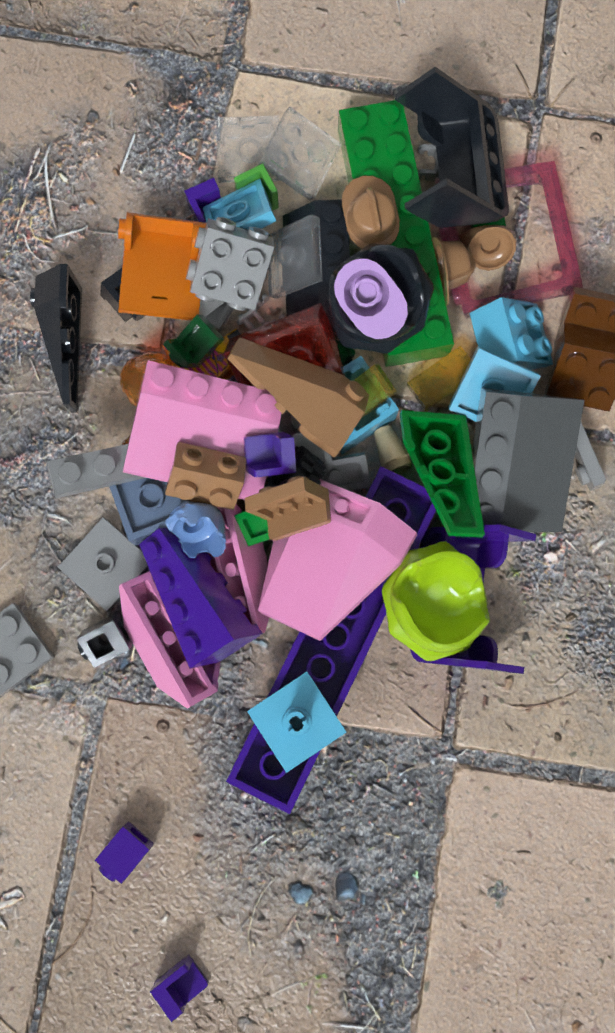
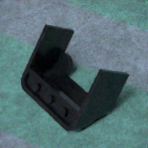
[395,67,509,228]

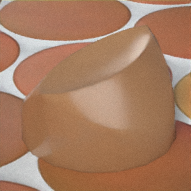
[459,224,516,271]

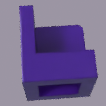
[184,178,221,222]
[244,432,296,477]
[150,954,209,1022]

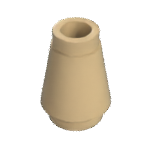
[374,425,413,475]

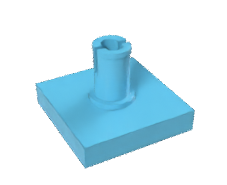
[203,179,276,230]
[448,346,541,422]
[247,672,346,773]

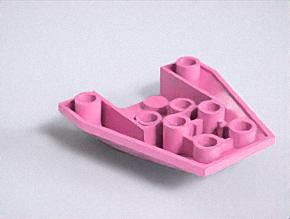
[258,479,417,641]

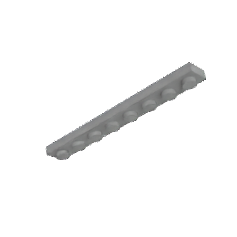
[46,411,301,499]

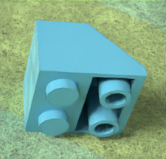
[469,297,553,370]

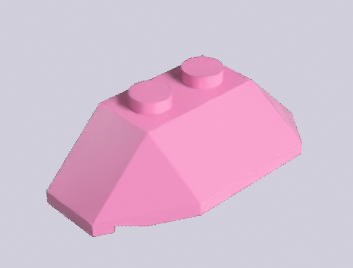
[207,504,269,633]
[119,571,221,709]

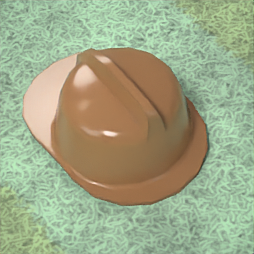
[342,176,399,249]
[432,236,476,305]

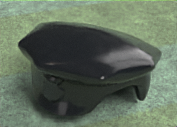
[323,243,434,354]

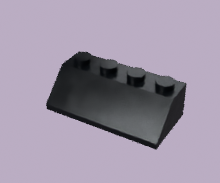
[283,199,350,340]

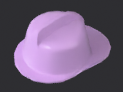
[334,259,408,339]

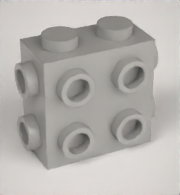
[186,217,274,311]

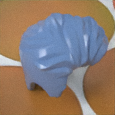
[165,500,226,558]

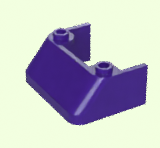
[410,524,536,674]

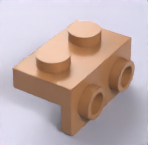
[165,442,246,510]
[245,476,331,541]

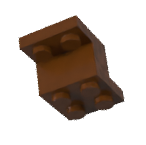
[545,287,615,412]

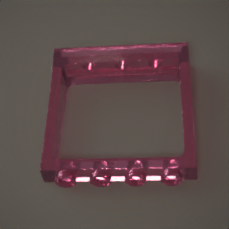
[435,161,583,319]

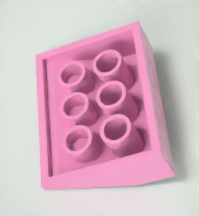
[123,360,281,500]

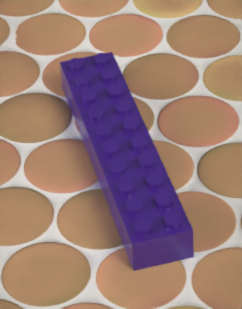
[226,467,436,814]

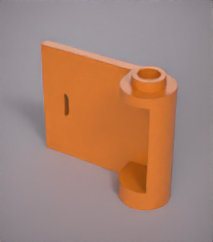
[118,212,207,321]

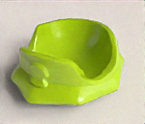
[382,541,490,661]

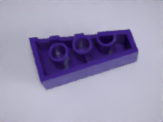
[139,528,263,669]

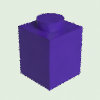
[95,821,154,884]

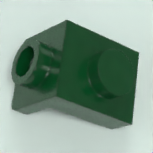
[163,314,224,368]

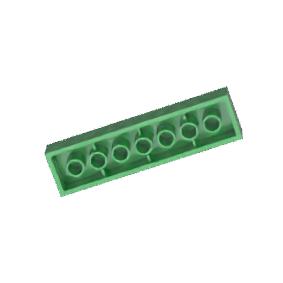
[338,100,454,367]

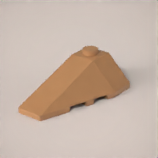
[227,337,370,458]

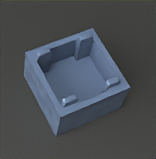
[109,478,190,546]

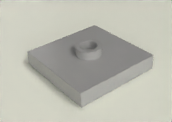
[58,517,149,612]

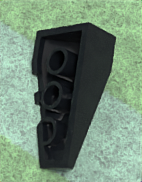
[30,264,82,413]

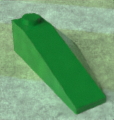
[400,410,485,538]

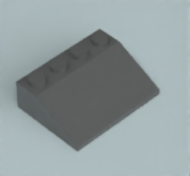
[472,388,584,532]

